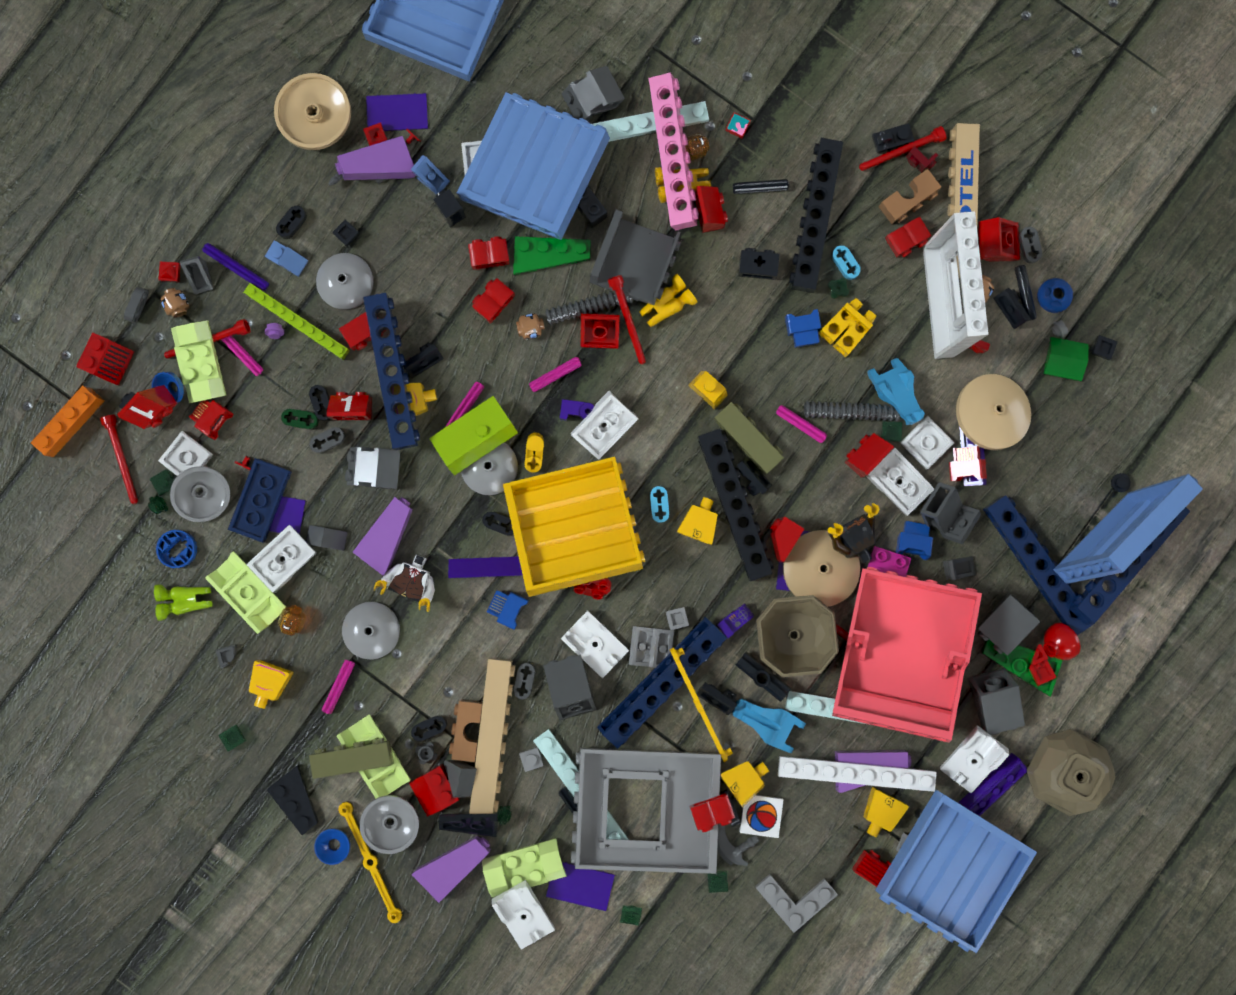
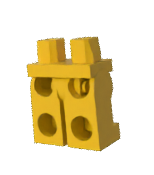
[818,298,876,358]

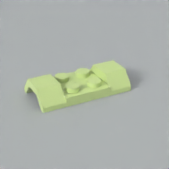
[171,320,226,403]
[205,551,286,634]
[337,714,411,798]
[482,838,566,897]

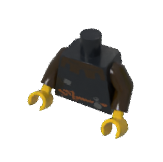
[828,503,880,564]

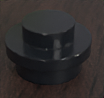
[1111,473,1131,492]

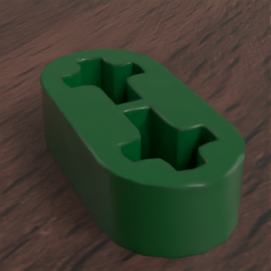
[281,409,319,430]

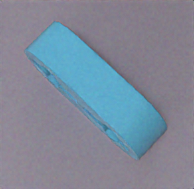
[832,246,860,280]
[650,486,669,523]

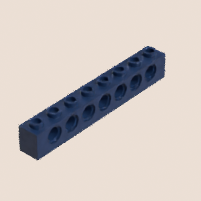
[363,293,420,450]
[983,495,1093,636]
[1070,507,1190,625]
[597,617,727,749]

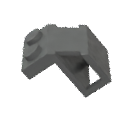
[562,66,625,121]
[345,447,400,489]
[920,482,981,545]

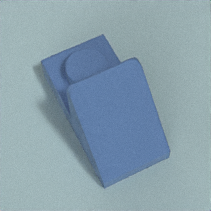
[410,155,450,194]
[265,240,308,277]

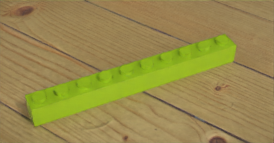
[243,283,350,360]

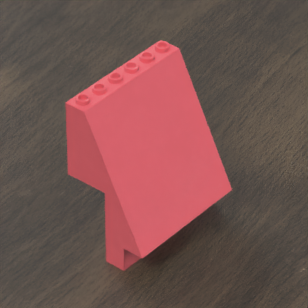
[832,567,982,743]

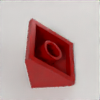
[581,314,620,349]

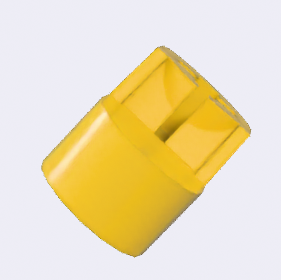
[525,432,544,473]

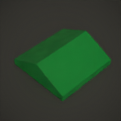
[1044,337,1089,382]

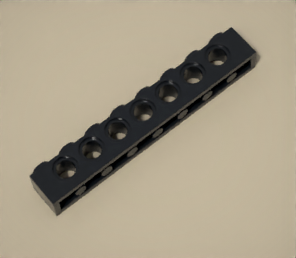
[789,137,843,293]
[697,428,774,581]

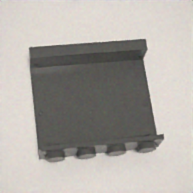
[589,210,682,305]

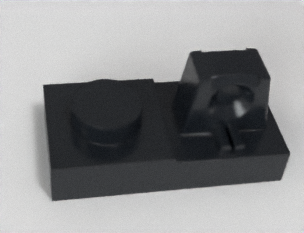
[872,123,914,153]
[993,288,1031,329]
[403,342,444,379]
[737,456,772,496]
[696,682,737,715]

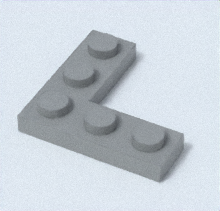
[755,874,838,933]

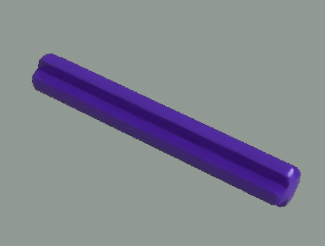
[202,243,269,292]

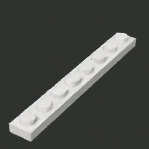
[778,756,937,792]

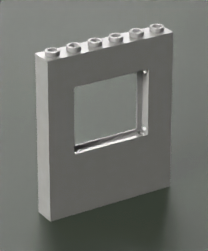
[571,747,721,874]

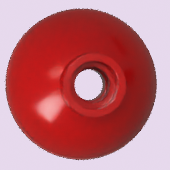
[1043,623,1081,660]

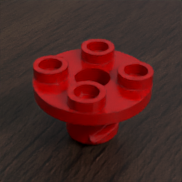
[574,578,612,600]

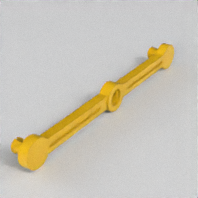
[669,647,733,762]
[338,802,402,923]

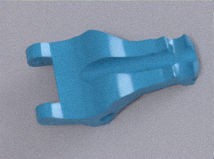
[868,358,925,425]
[732,698,806,753]

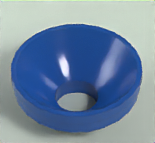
[1037,278,1073,313]
[152,372,184,404]
[314,828,350,865]

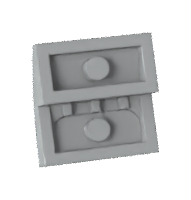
[629,626,674,668]

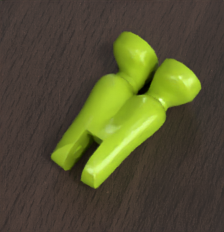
[154,584,212,621]

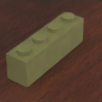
[713,402,784,475]
[309,738,394,779]

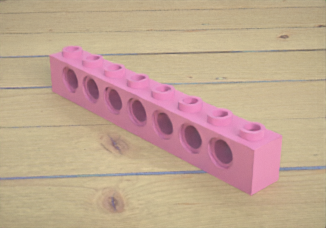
[649,72,699,230]

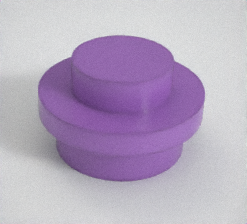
[265,323,284,339]

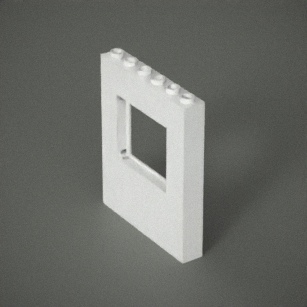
[923,211,988,359]

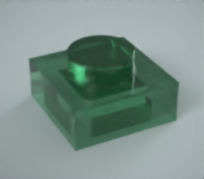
[881,421,902,442]
[150,469,174,496]
[218,724,246,752]
[707,871,728,893]
[620,905,642,926]

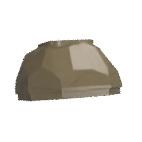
[756,595,839,677]
[1026,729,1115,816]

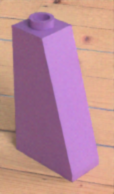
[335,136,416,180]
[353,497,413,576]
[835,750,911,793]
[412,835,491,903]

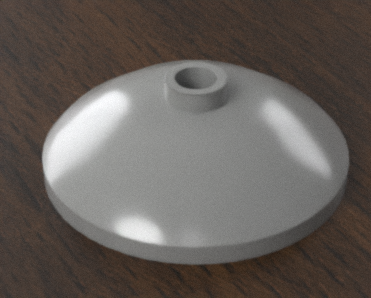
[316,253,374,310]
[461,443,518,495]
[170,466,230,522]
[342,602,400,660]
[360,795,419,854]

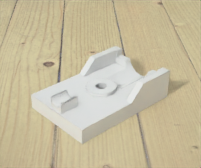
[570,390,638,460]
[866,448,934,516]
[246,525,316,593]
[561,611,629,678]
[940,725,1009,793]
[492,880,555,949]

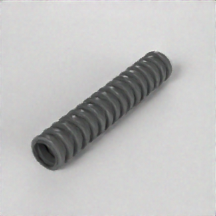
[545,291,639,325]
[804,401,900,422]

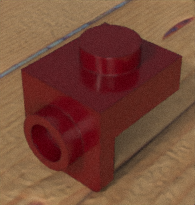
[906,147,938,173]

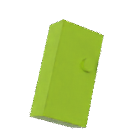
[429,396,518,476]

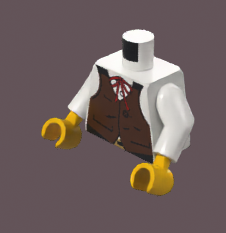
[374,555,435,612]

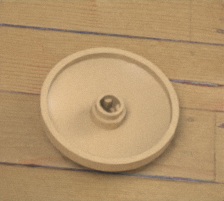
[274,73,351,150]
[956,374,1031,450]
[783,530,860,607]

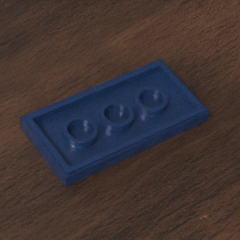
[228,458,292,543]

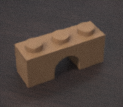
[879,169,941,224]
[449,699,483,762]

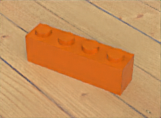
[31,386,105,457]

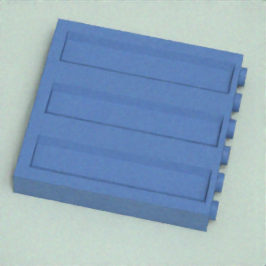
[362,0,504,81]
[457,93,610,240]
[1053,474,1203,584]
[875,790,1037,953]

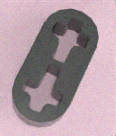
[1019,227,1042,264]
[124,286,149,323]
[309,427,346,453]
[514,663,535,699]

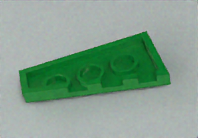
[513,236,591,275]
[982,639,1063,697]

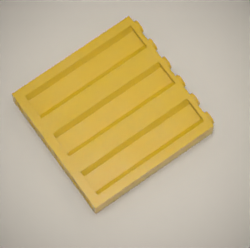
[503,457,645,597]

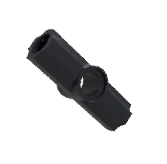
[735,652,792,702]

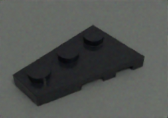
[267,764,319,835]
[438,814,498,837]

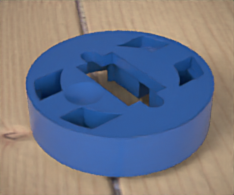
[156,530,197,568]

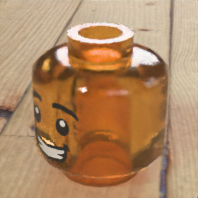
[685,133,709,161]
[278,605,306,636]

